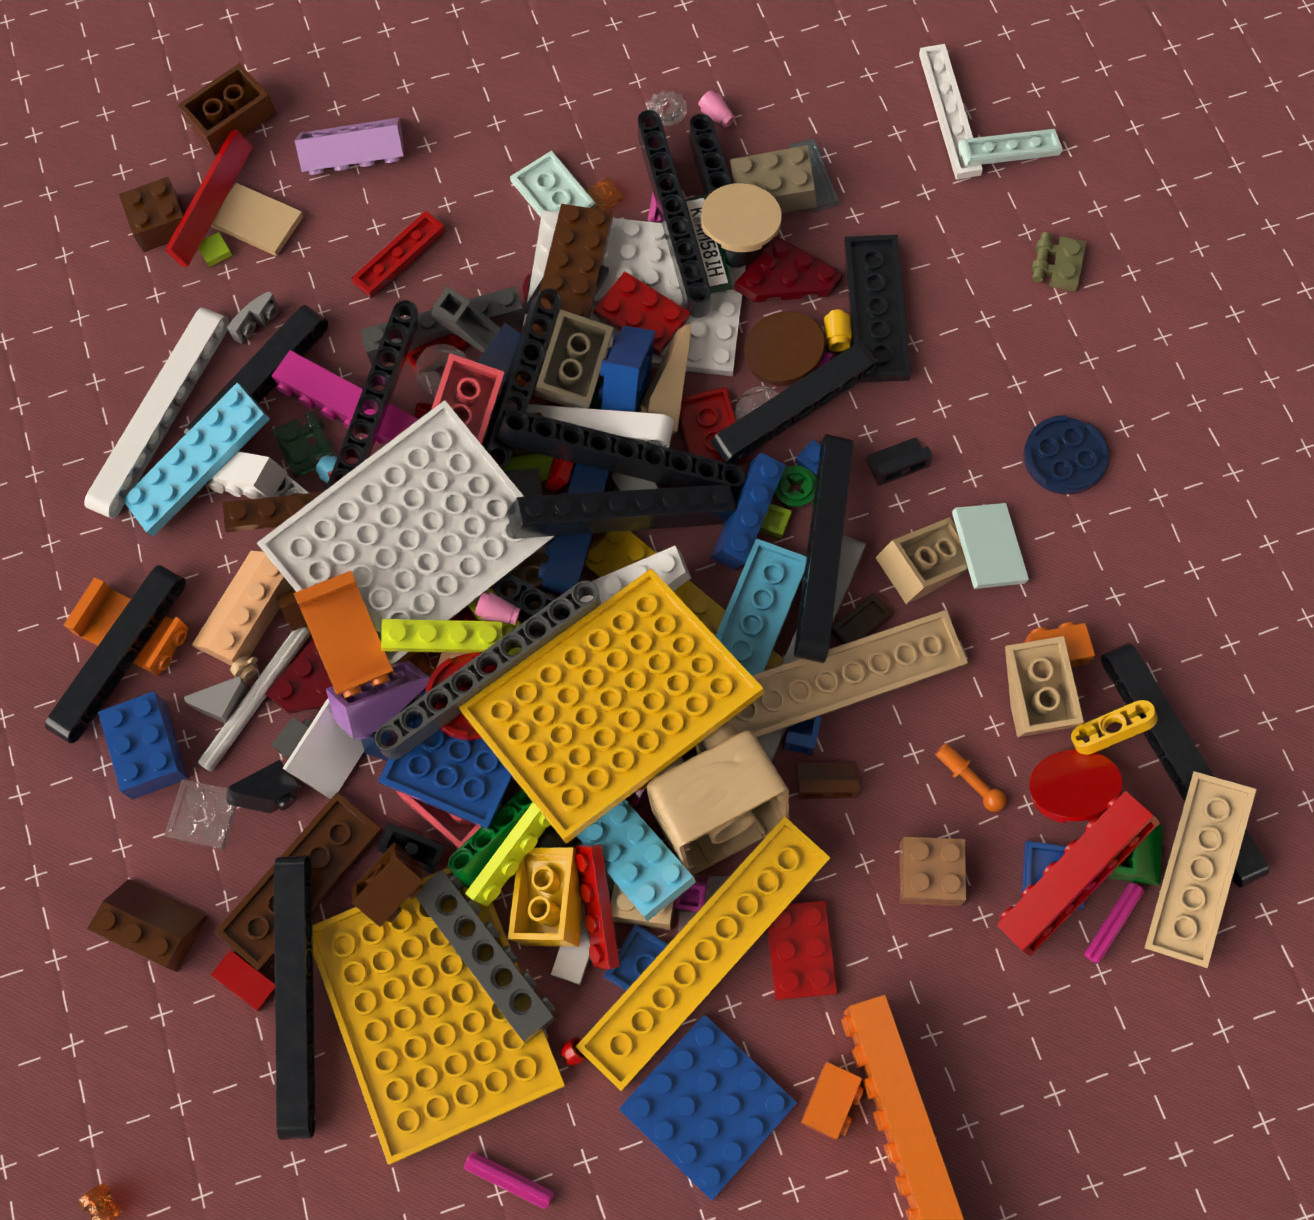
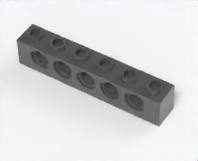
[416,870,556,1044]

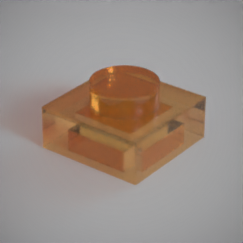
[587,177,623,210]

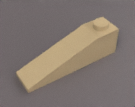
[636,324,692,434]

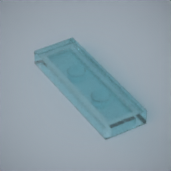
[789,138,839,212]

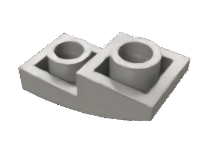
[227,292,279,345]

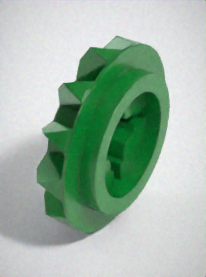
[775,465,816,508]

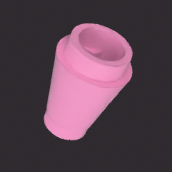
[698,90,735,128]
[475,592,521,625]

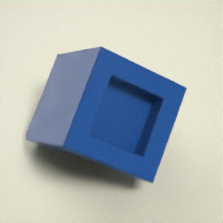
[784,716,822,756]

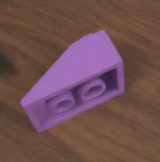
[326,660,430,739]

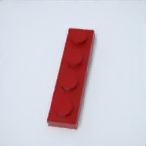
[351,211,445,298]
[575,843,620,970]

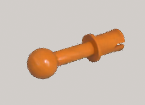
[935,742,1007,813]

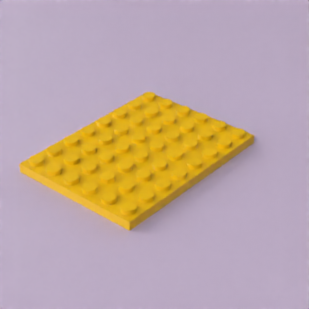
[459,568,764,844]
[313,867,566,1165]

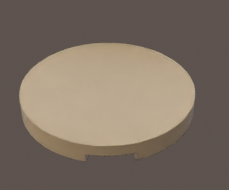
[701,183,782,252]

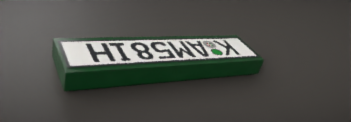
[684,195,733,294]

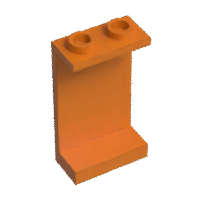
[294,570,394,699]
[64,577,189,677]

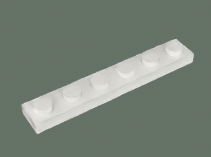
[919,44,983,180]

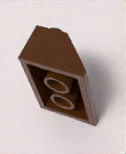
[87,879,207,972]

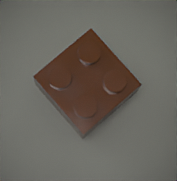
[119,177,185,252]
[352,842,423,927]

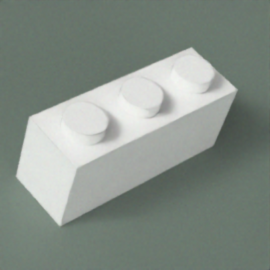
[208,452,287,499]

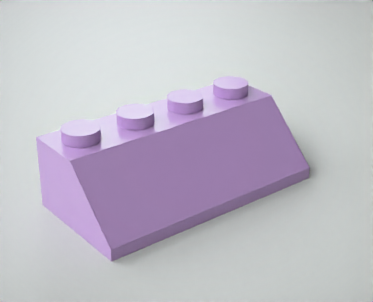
[295,117,404,175]

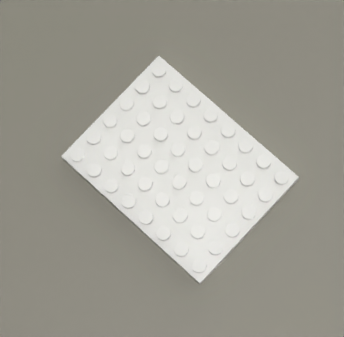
[523,211,746,377]
[257,400,555,666]

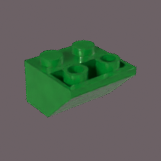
[1106,824,1162,886]

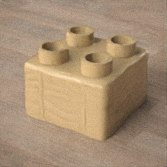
[647,725,789,876]

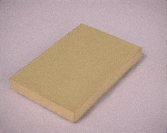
[211,183,304,256]

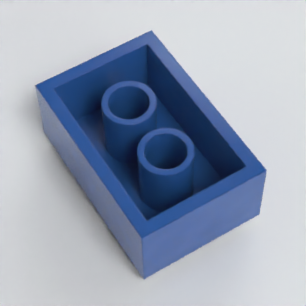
[598,325,655,412]
[98,691,188,800]

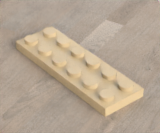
[1144,771,1256,968]

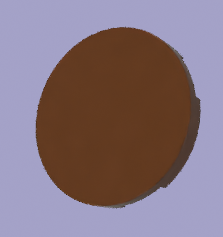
[744,311,826,386]

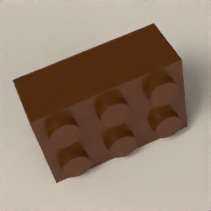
[178,63,277,156]

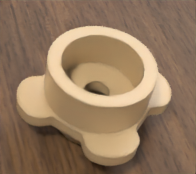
[230,655,258,682]

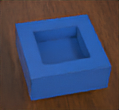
[795,440,821,477]

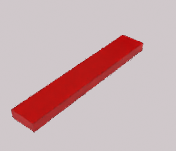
[165,130,253,267]

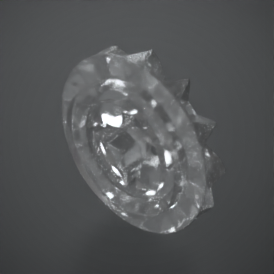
[647,89,687,126]

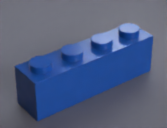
[710,453,786,570]

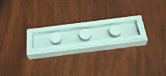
[958,129,1063,166]

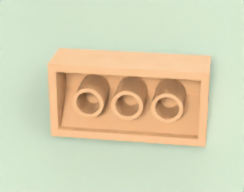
[192,551,292,666]

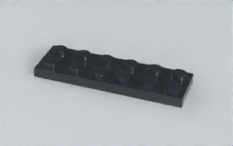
[844,235,911,383]

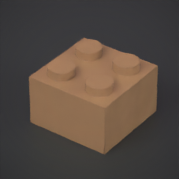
[900,837,966,906]

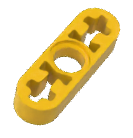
[1071,700,1158,755]

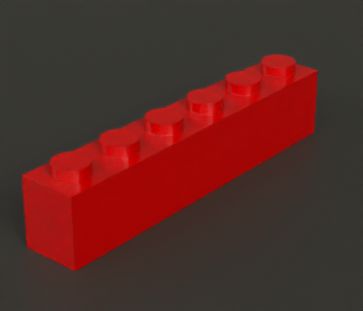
[997,791,1160,956]

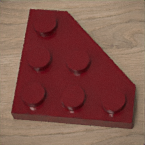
[733,236,843,302]
[265,640,333,714]

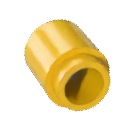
[824,309,852,352]

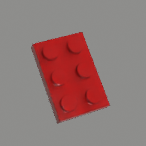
[593,271,690,356]
[767,901,837,1001]

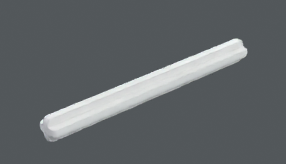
[198,626,311,771]

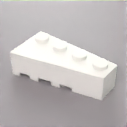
[580,546,691,604]

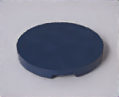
[1023,415,1109,495]

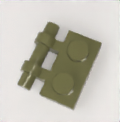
[1031,232,1086,292]

